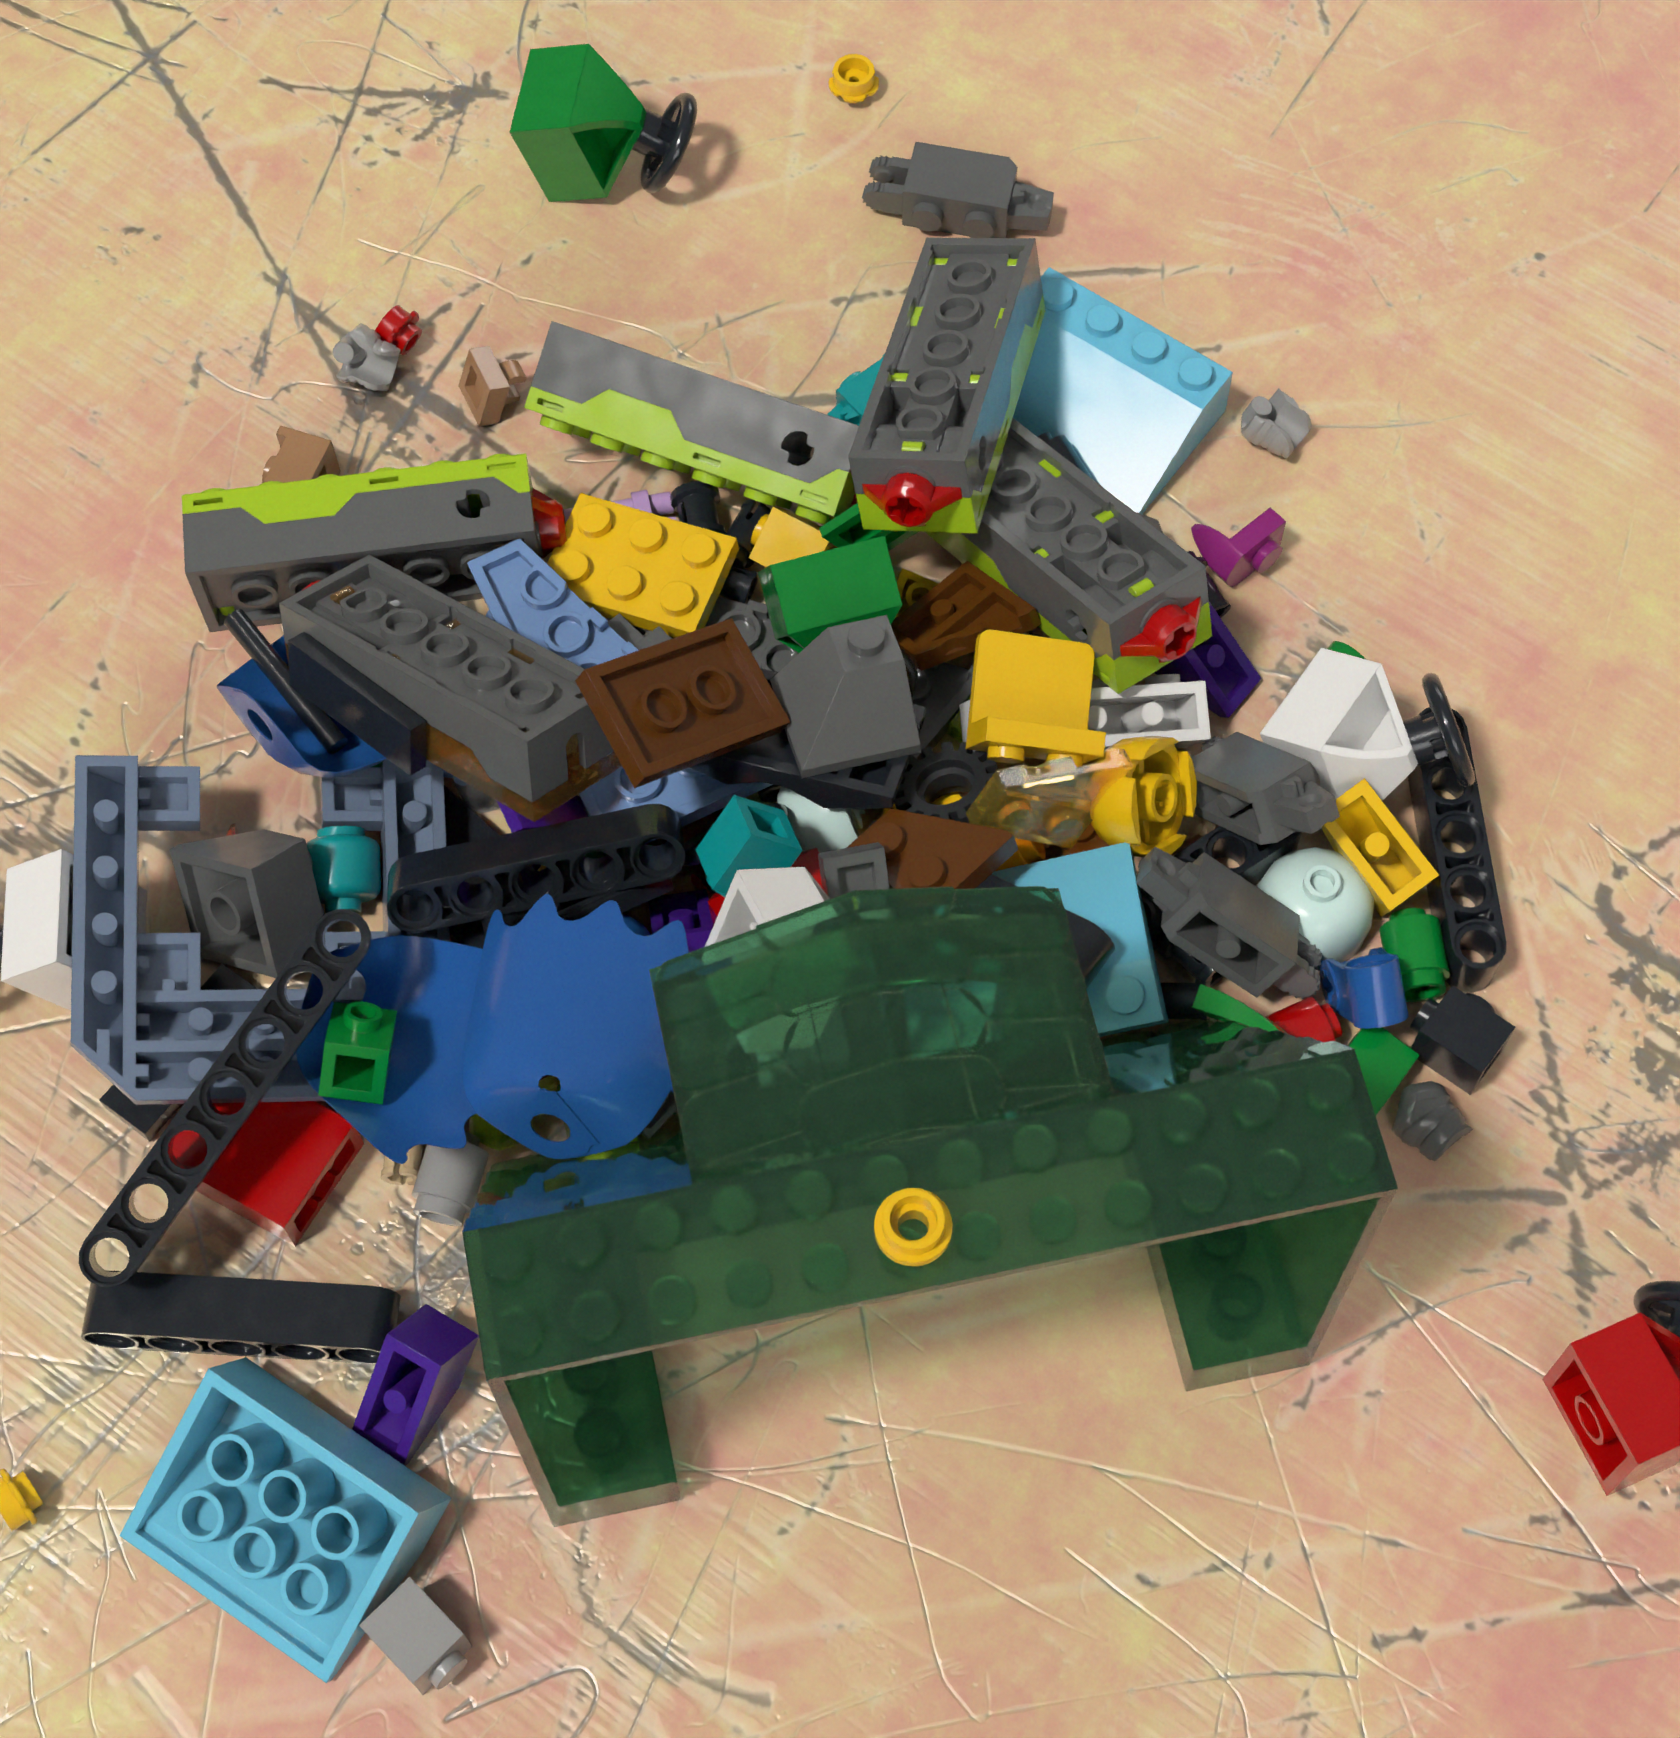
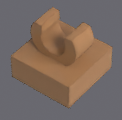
[458,346,527,426]

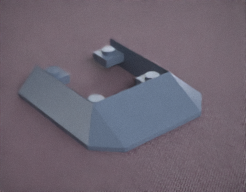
[70,755,450,1105]

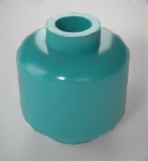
[306,826,381,914]

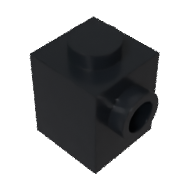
[1410,985,1515,1095]

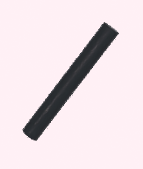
[224,609,348,754]

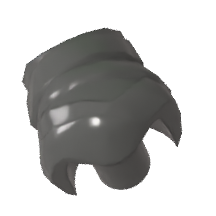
[1392,1081,1473,1161]

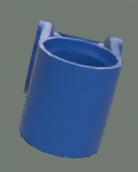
[1319,947,1409,1029]

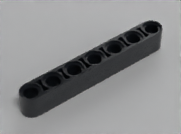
[79,909,372,1287]

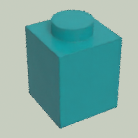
[695,795,803,897]

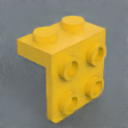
[965,629,1106,771]

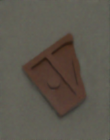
[891,561,1041,671]
[846,808,1018,928]

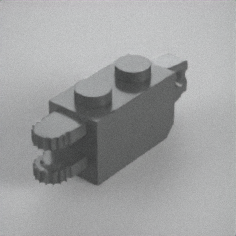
[862,142,1054,238]
[1189,732,1340,845]
[1137,847,1322,999]

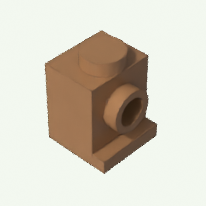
[262,425,341,483]

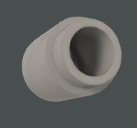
[412,1132,489,1226]

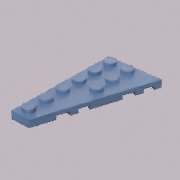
[467,538,773,844]

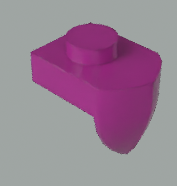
[1191,507,1286,587]

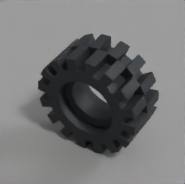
[894,742,1008,829]

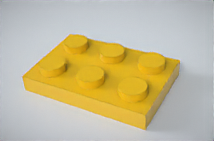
[547,493,739,638]

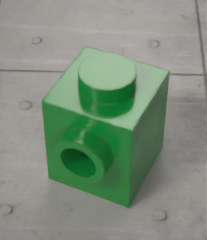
[318,1002,397,1105]

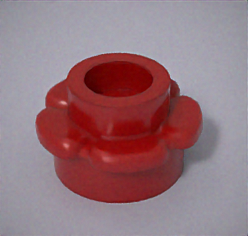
[375,305,422,355]

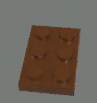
[575,618,790,788]

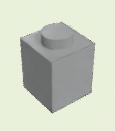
[359,1577,472,1695]

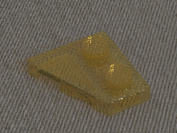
[966,748,1133,848]

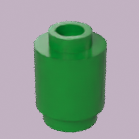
[1379,908,1450,1002]

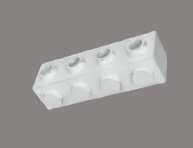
[959,674,1211,759]

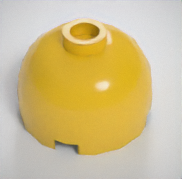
[1083,736,1197,857]

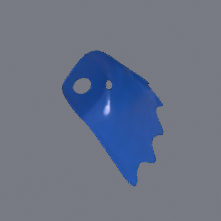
[216,635,445,778]
[462,894,719,1159]
[296,935,483,1164]

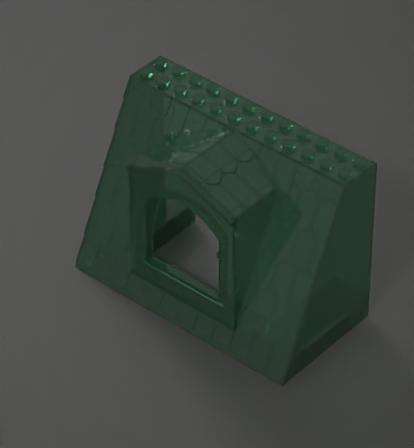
[462,886,1398,1527]

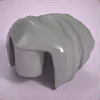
[333,323,400,391]
[1241,388,1312,459]

